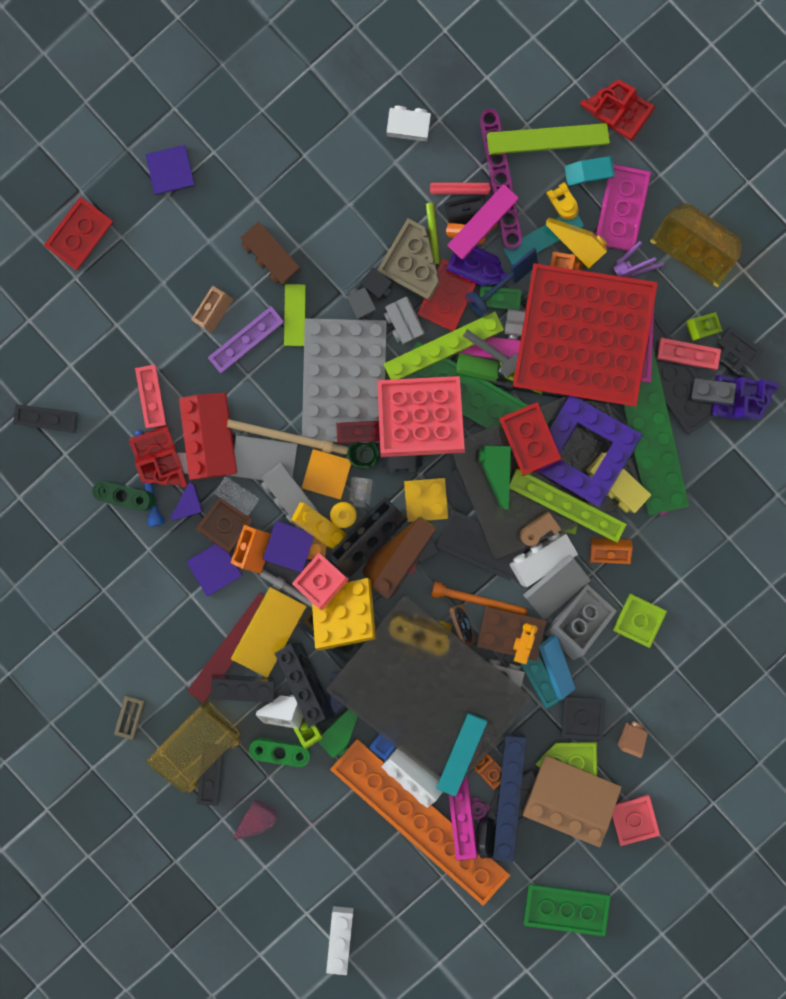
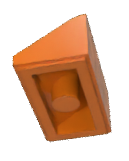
[590,537,633,564]

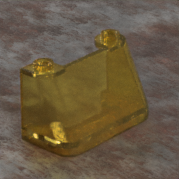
[146,700,241,793]

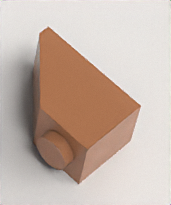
[617,721,648,758]

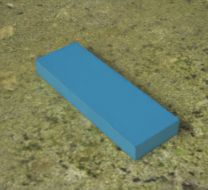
[539,635,576,699]

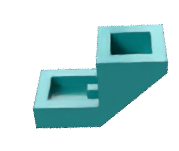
[564,156,615,186]

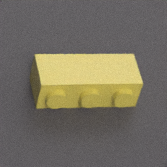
[586,453,651,513]

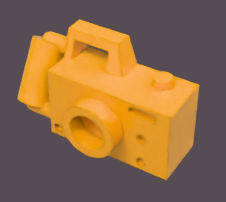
[513,623,538,664]

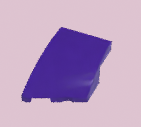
[712,374,780,420]

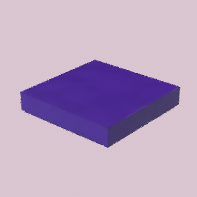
[145,145,195,195]
[263,521,314,572]
[187,544,243,597]

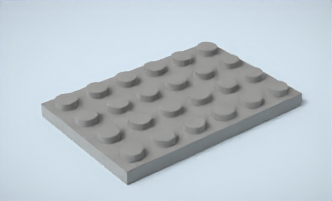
[302,319,387,443]

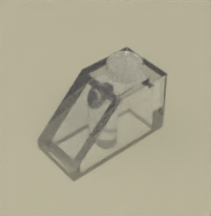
[349,477,373,508]

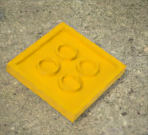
[312,578,376,651]

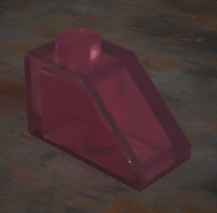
[233,799,277,840]

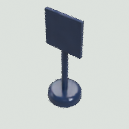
[465,248,538,318]

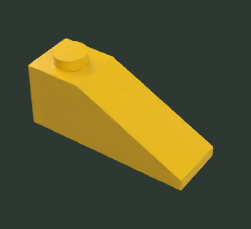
[546,217,607,268]

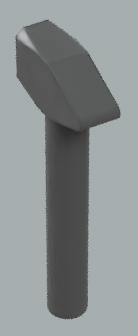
[463,329,518,378]

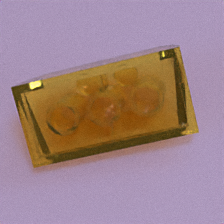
[650,203,742,288]

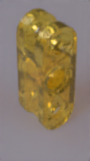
[389,616,449,655]

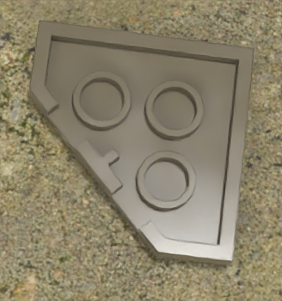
[377,218,440,301]

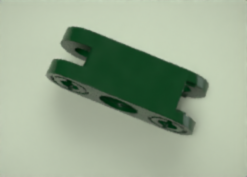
[92,481,156,511]

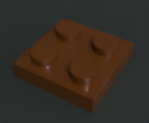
[196,497,253,554]

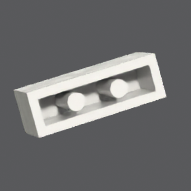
[509,532,578,587]
[381,743,442,808]
[326,906,354,975]

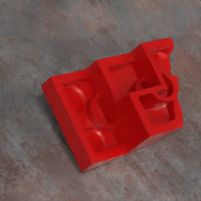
[580,80,655,141]
[129,425,188,487]

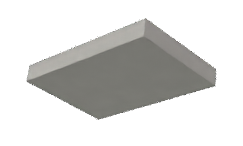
[231,435,297,480]
[523,555,591,620]

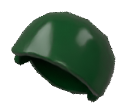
[347,442,380,470]

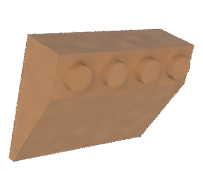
[522,755,621,847]

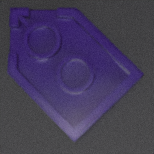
[446,246,507,286]

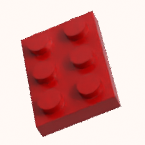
[43,197,114,271]
[417,259,477,331]
[499,402,562,476]

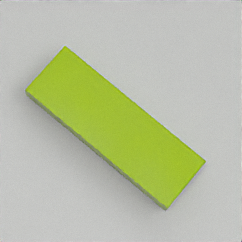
[284,284,306,346]

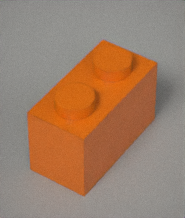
[231,525,271,574]

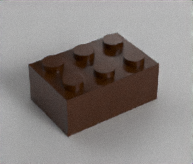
[476,607,546,661]

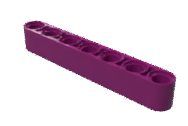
[480,109,522,251]

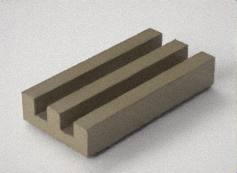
[114,695,146,740]

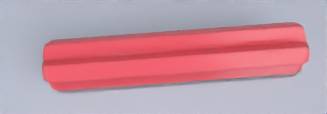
[430,182,490,195]

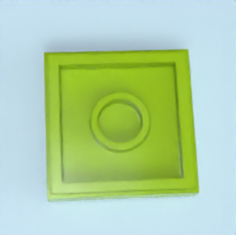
[612,593,667,648]

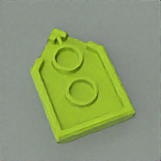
[536,742,597,776]

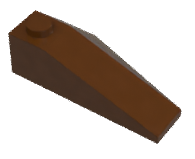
[362,517,437,599]

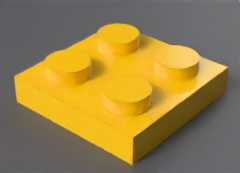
[404,478,448,522]

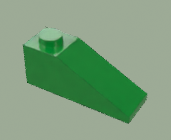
[479,446,511,509]
[317,696,364,758]

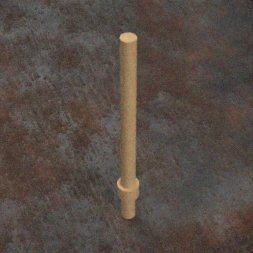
[226,419,348,455]

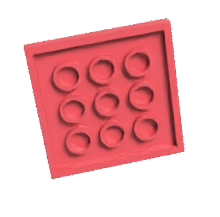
[377,376,465,457]

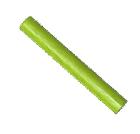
[426,203,440,265]

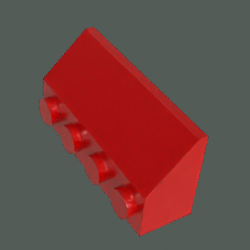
[179,393,237,480]

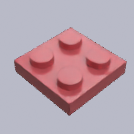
[292,553,349,611]
[612,795,660,846]

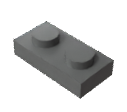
[691,379,736,406]

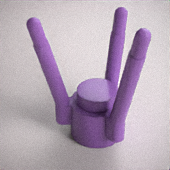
[613,241,664,278]

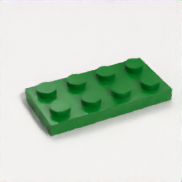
[523,883,611,937]

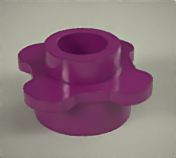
[472,797,490,822]

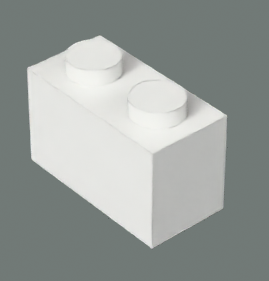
[387,106,431,142]

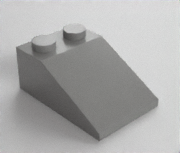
[544,584,617,661]

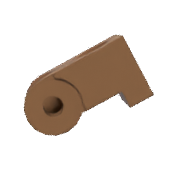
[520,511,562,546]

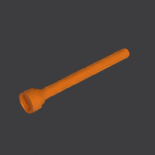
[431,581,528,615]

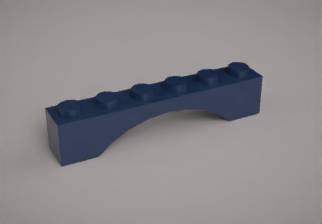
[492,733,526,862]

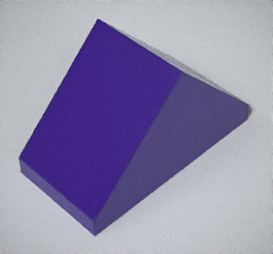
[170,482,204,520]

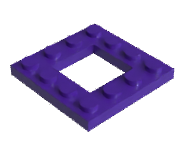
[537,396,643,507]

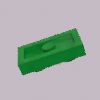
[480,286,522,311]

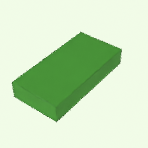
[456,353,498,382]

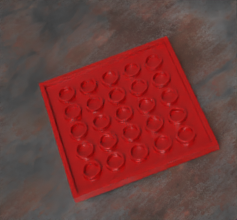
[513,263,658,407]

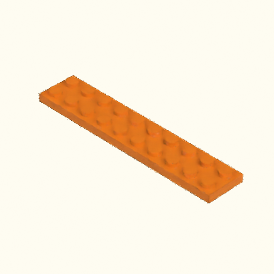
[330,738,510,906]

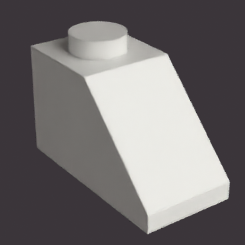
[256,695,303,729]

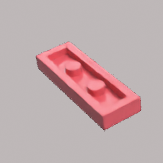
[656,338,721,371]
[135,365,167,429]

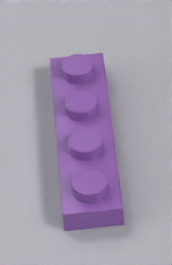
[208,306,284,374]

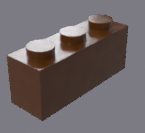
[241,221,301,286]

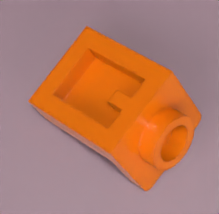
[550,252,583,271]

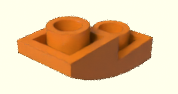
[470,745,502,790]

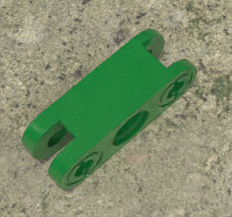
[249,738,311,767]

